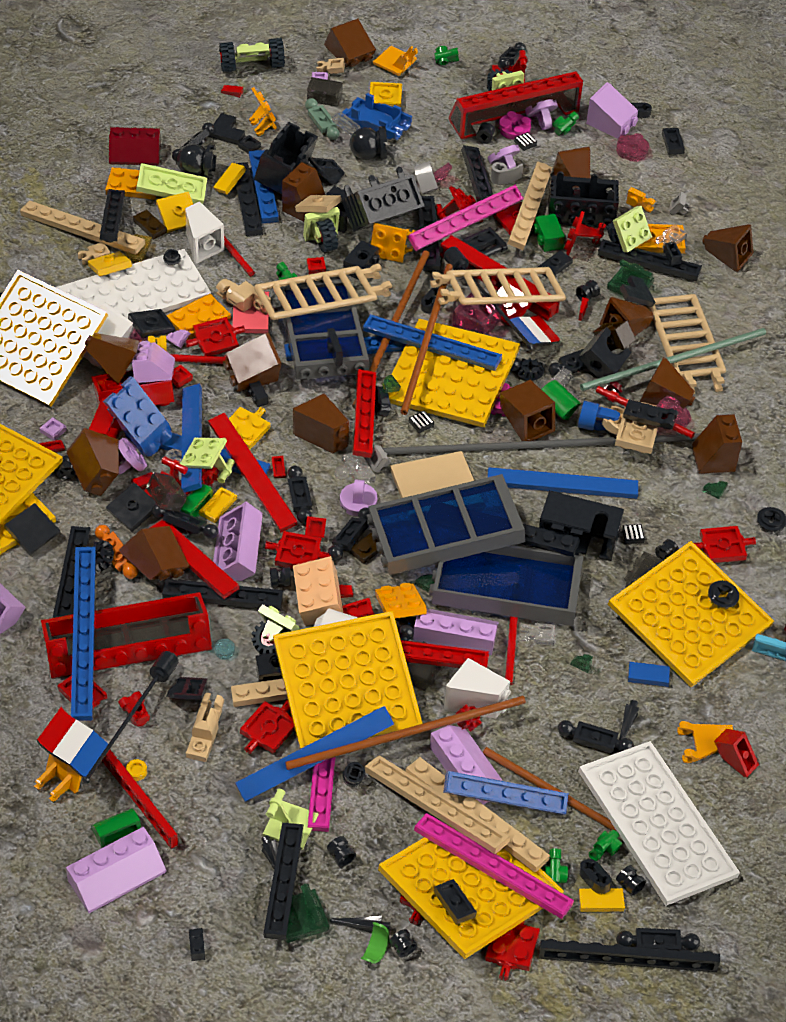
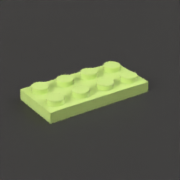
[136,163,207,204]

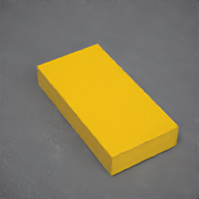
[213,163,246,195]
[199,487,237,523]
[578,888,625,912]

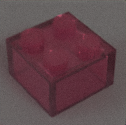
[452,292,503,335]

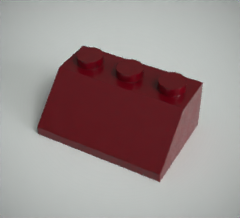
[109,127,161,166]

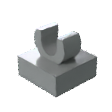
[669,192,690,215]
[366,445,391,472]

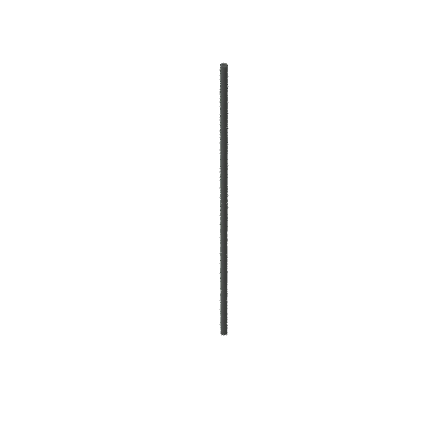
[382,433,701,455]

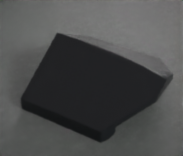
[308,157,345,185]
[166,677,208,702]

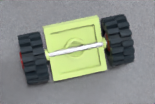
[219,38,285,72]

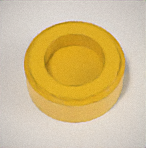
[126,759,147,781]

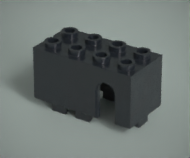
[254,122,318,194]
[539,490,624,561]

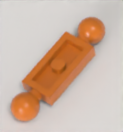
[95,525,138,579]

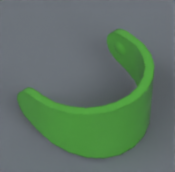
[361,922,390,963]

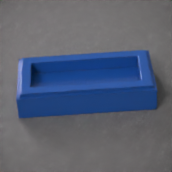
[628,662,670,687]

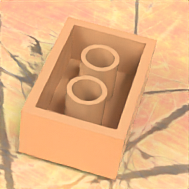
[293,556,343,626]

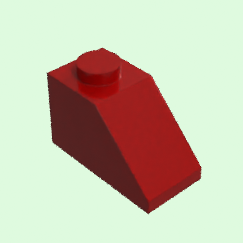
[714,729,759,777]

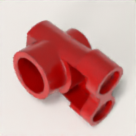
[118,691,150,727]

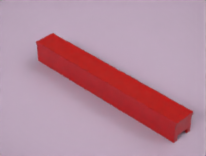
[440,235,560,321]

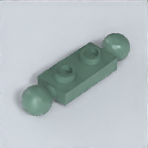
[305,98,340,140]

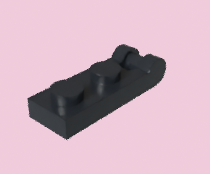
[623,399,678,430]

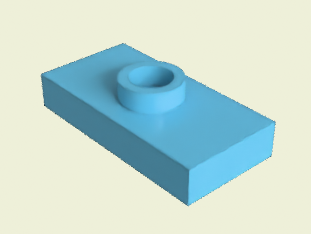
[752,634,786,661]

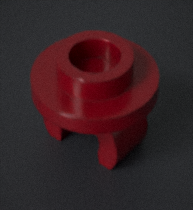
[604,381,623,394]

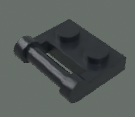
[462,227,508,257]

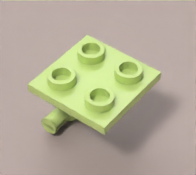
[180,438,235,483]
[263,789,319,850]

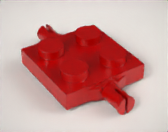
[186,317,246,356]
[694,526,756,563]
[265,531,330,569]
[240,700,295,754]
[485,921,540,981]

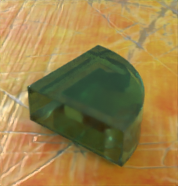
[382,375,401,393]
[702,481,728,499]
[415,574,442,593]
[570,654,593,673]

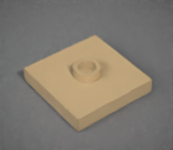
[295,195,341,213]

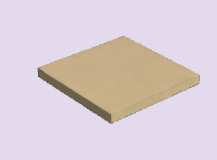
[390,451,485,526]

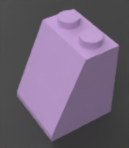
[586,82,638,139]

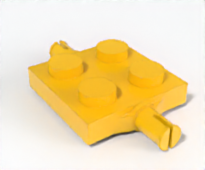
[224,407,271,450]

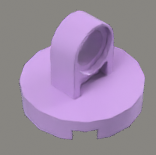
[525,99,558,130]
[488,145,520,169]
[118,438,147,475]
[340,479,378,516]

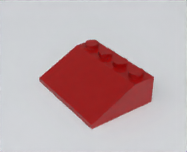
[91,370,174,406]

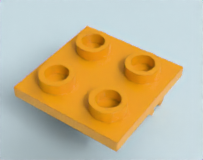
[373,46,418,76]
[249,87,277,136]
[371,223,415,263]
[34,754,82,802]

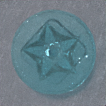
[214,639,235,659]

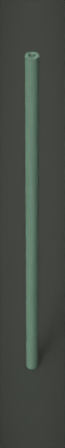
[580,328,766,391]

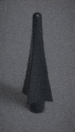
[617,700,639,749]
[261,835,278,869]
[330,915,391,933]

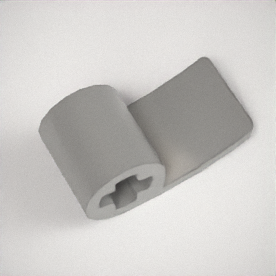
[414,161,438,194]
[491,162,523,185]

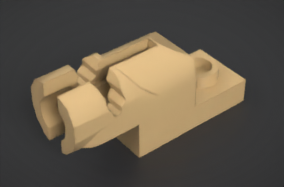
[216,279,271,314]
[186,693,224,762]

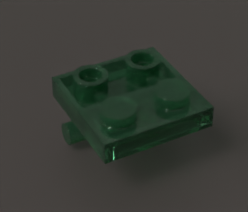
[607,259,654,296]
[286,884,330,943]

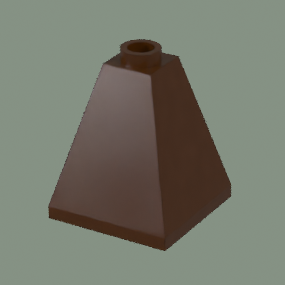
[552,147,590,188]
[702,224,754,272]
[599,297,654,336]
[84,333,139,383]
[639,357,695,409]

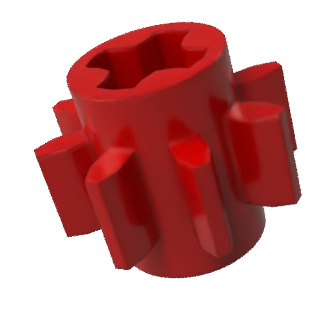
[202,466,219,485]
[455,704,482,732]

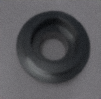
[163,249,181,265]

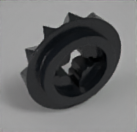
[516,357,545,381]
[757,507,786,533]
[93,540,114,571]
[708,580,739,610]

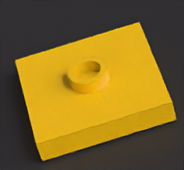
[369,82,402,107]
[156,192,193,233]
[87,251,132,276]

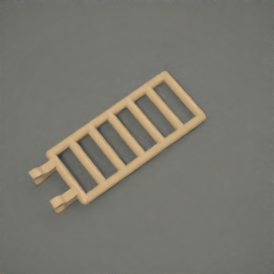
[254,264,392,320]
[430,267,566,305]
[648,294,726,394]

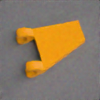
[677,721,733,763]

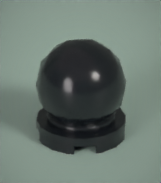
[349,126,387,160]
[177,143,217,179]

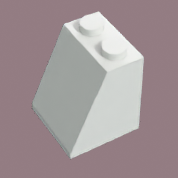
[185,201,224,264]
[83,302,133,369]
[444,658,511,719]

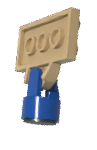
[576,399,663,454]

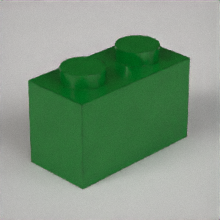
[532,214,565,252]

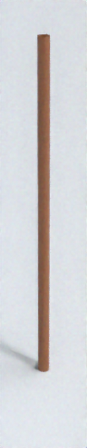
[352,251,430,409]
[400,264,453,415]
[285,696,526,770]
[483,747,617,831]

